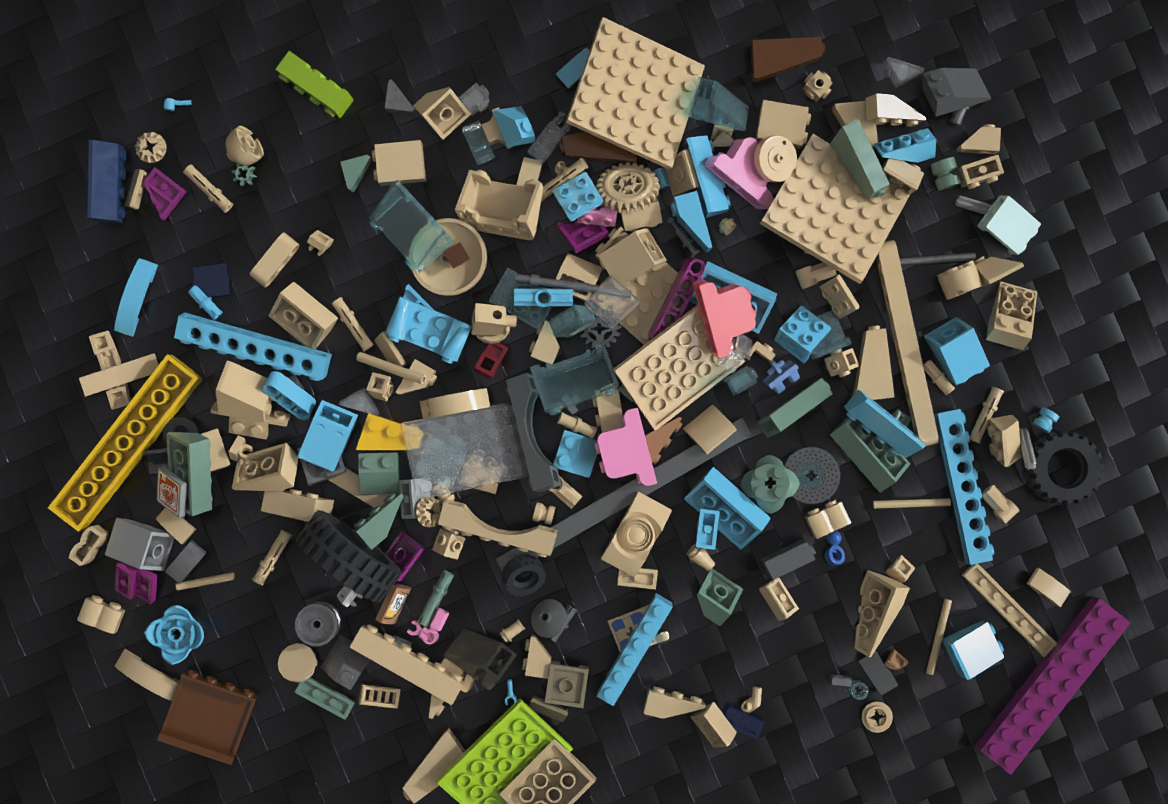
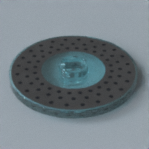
[784,447,840,504]

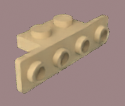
[211,401,291,439]

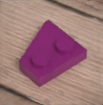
[143,167,187,221]
[557,221,609,253]

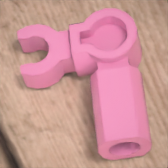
[407,608,449,644]

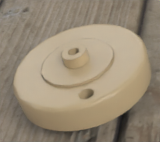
[754,135,797,183]

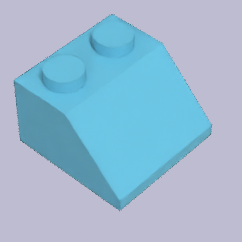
[554,430,597,478]

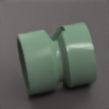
[930,157,962,191]

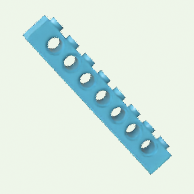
[174,313,332,381]
[934,409,994,565]

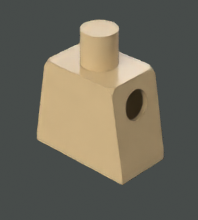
[471,303,517,335]

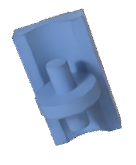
[762,360,800,394]

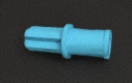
[189,286,223,320]

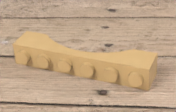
[438,499,558,557]

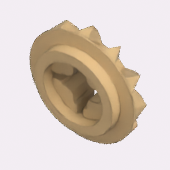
[135,132,166,163]
[416,496,442,527]
[861,701,893,733]

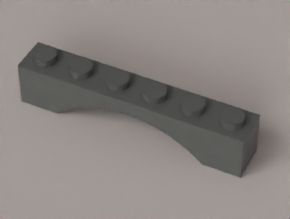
[506,373,561,492]

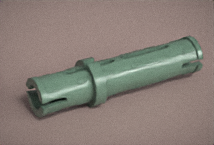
[417,570,454,627]

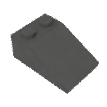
[922,68,991,117]

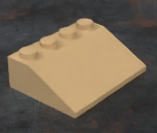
[499,739,596,804]

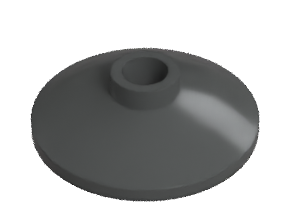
[531,599,567,638]

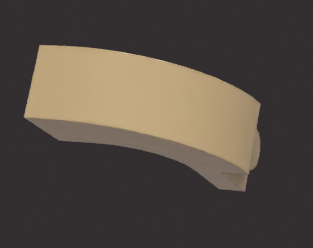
[420,388,490,420]

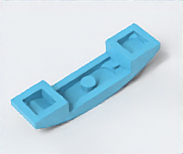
[114,258,158,337]

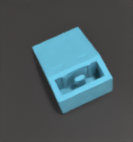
[297,400,358,472]

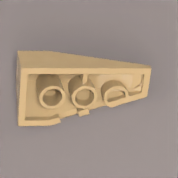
[855,571,910,657]

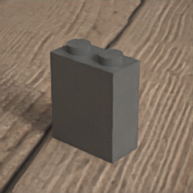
[760,539,816,580]

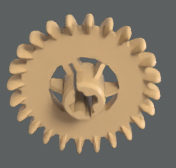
[596,163,660,214]

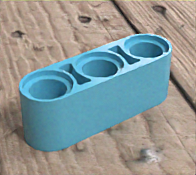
[263,371,316,420]

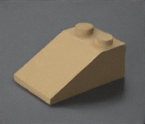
[232,443,299,491]

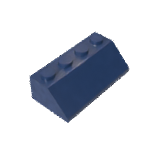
[87,140,126,223]

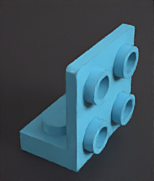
[552,172,604,221]
[774,306,831,363]

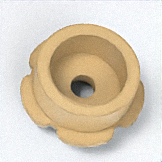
[719,218,736,235]

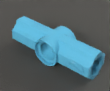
[514,288,573,307]

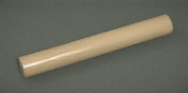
[176,572,235,591]

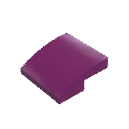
[115,563,157,605]

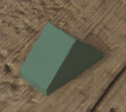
[341,155,372,193]

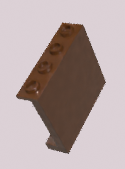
[157,670,258,765]

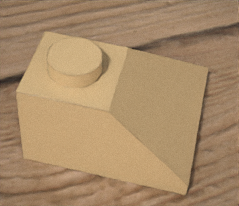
[413,87,471,139]
[973,256,1024,288]

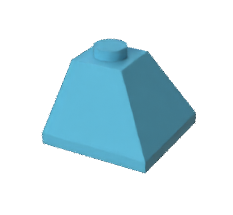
[493,106,535,147]

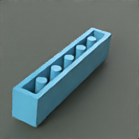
[597,593,673,706]

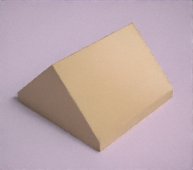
[691,702,737,748]

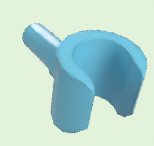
[163,98,192,111]
[505,679,517,706]

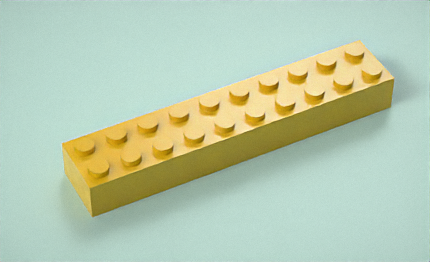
[48,354,203,532]

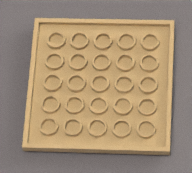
[565,17,705,169]
[760,134,910,284]

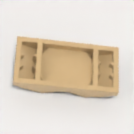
[601,491,672,577]

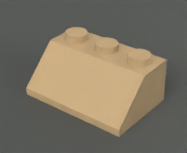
[269,282,338,349]

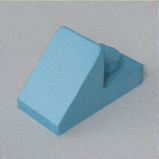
[695,509,720,550]

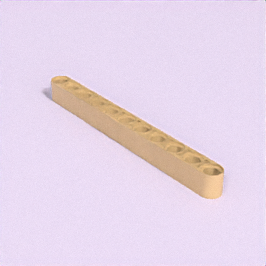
[876,240,939,446]

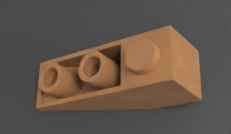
[645,417,682,465]

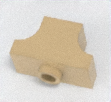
[482,107,513,149]

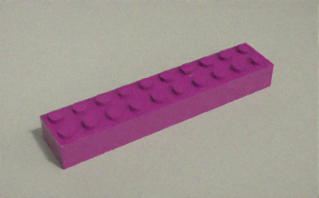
[975,596,1130,775]

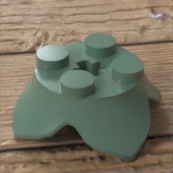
[741,455,800,514]

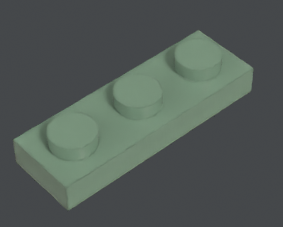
[295,677,356,720]

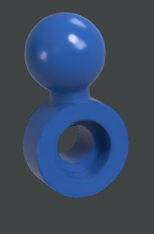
[825,530,845,566]

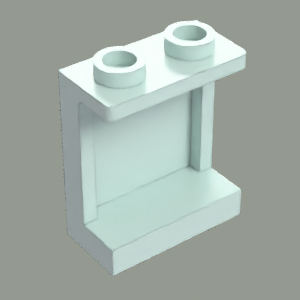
[977,195,1041,255]

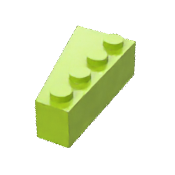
[276,51,354,118]

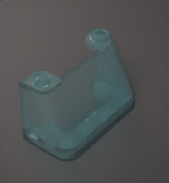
[369,180,454,273]
[530,342,619,415]

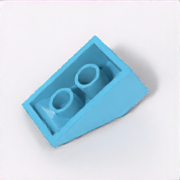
[670,191,712,253]

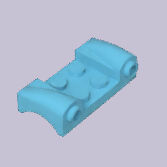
[385,296,472,364]

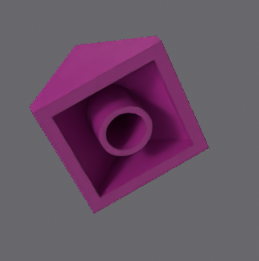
[386,531,426,581]

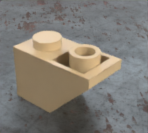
[529,321,559,365]
[522,634,551,679]

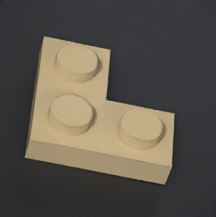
[617,568,658,589]

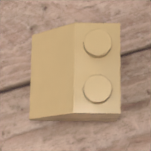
[882,158,924,194]

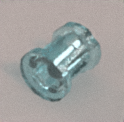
[848,680,869,700]

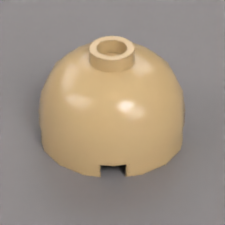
[225,126,264,165]

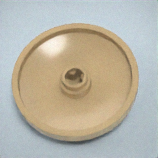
[410,218,487,296]

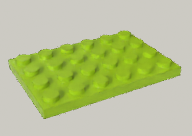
[436,698,573,804]

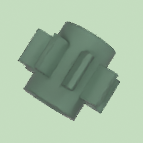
[232,163,257,186]

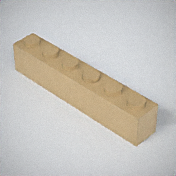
[350,624,465,705]

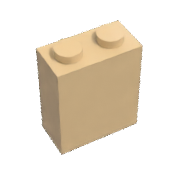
[755,100,811,149]
[372,140,426,186]

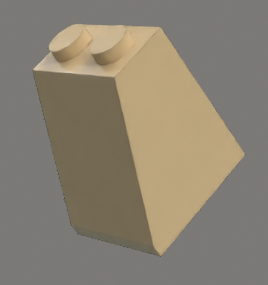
[598,228,667,289]
[216,361,274,423]

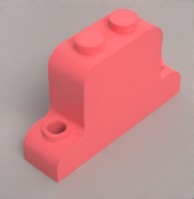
[692,280,756,359]

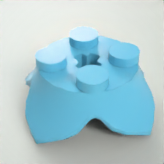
[144,605,204,665]

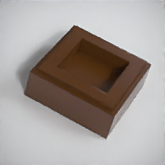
[444,242,470,269]

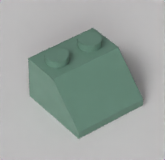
[358,453,399,495]

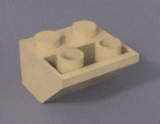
[553,253,603,303]
[988,415,1022,467]

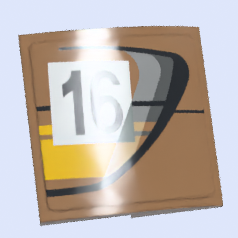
[375,584,411,624]

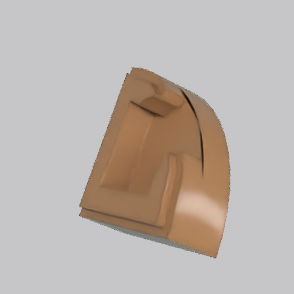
[884,649,909,670]

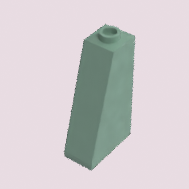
[830,119,889,200]
[756,378,833,438]

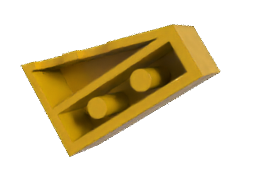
[356,413,425,450]

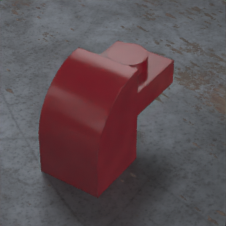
[474,343,508,380]

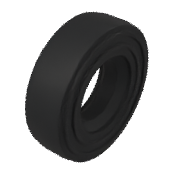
[163,417,198,445]

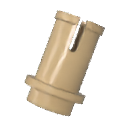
[500,619,525,642]

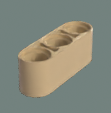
[250,232,300,287]

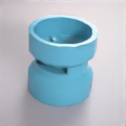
[1032,407,1059,433]

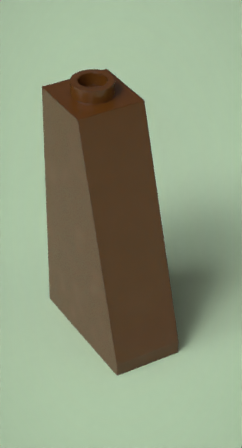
[750,37,825,83]
[559,132,637,164]

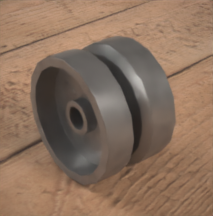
[295,601,341,646]

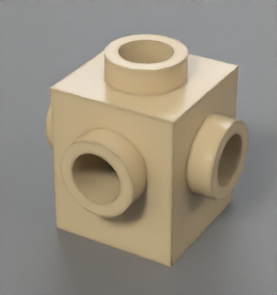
[802,70,832,102]
[824,348,859,377]
[432,528,465,559]

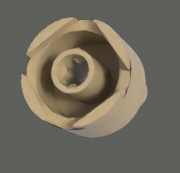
[937,260,983,300]

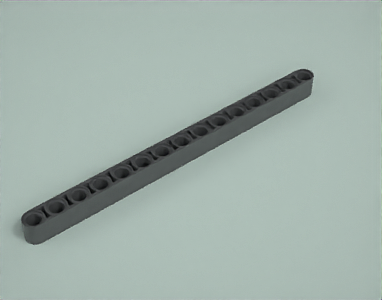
[495,418,752,571]

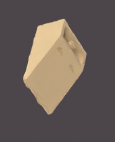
[986,282,1037,350]

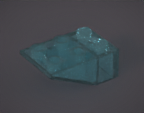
[689,77,749,131]
[488,268,552,330]

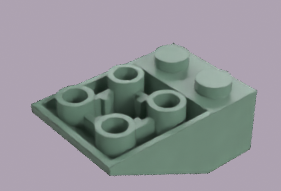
[352,493,404,550]

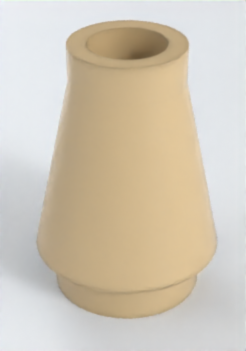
[687,544,715,571]

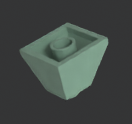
[697,568,743,626]

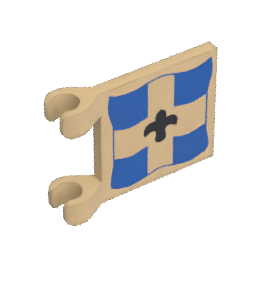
[608,604,669,652]

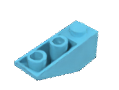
[874,128,936,163]

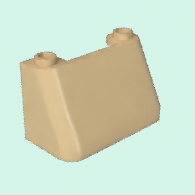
[455,170,543,240]

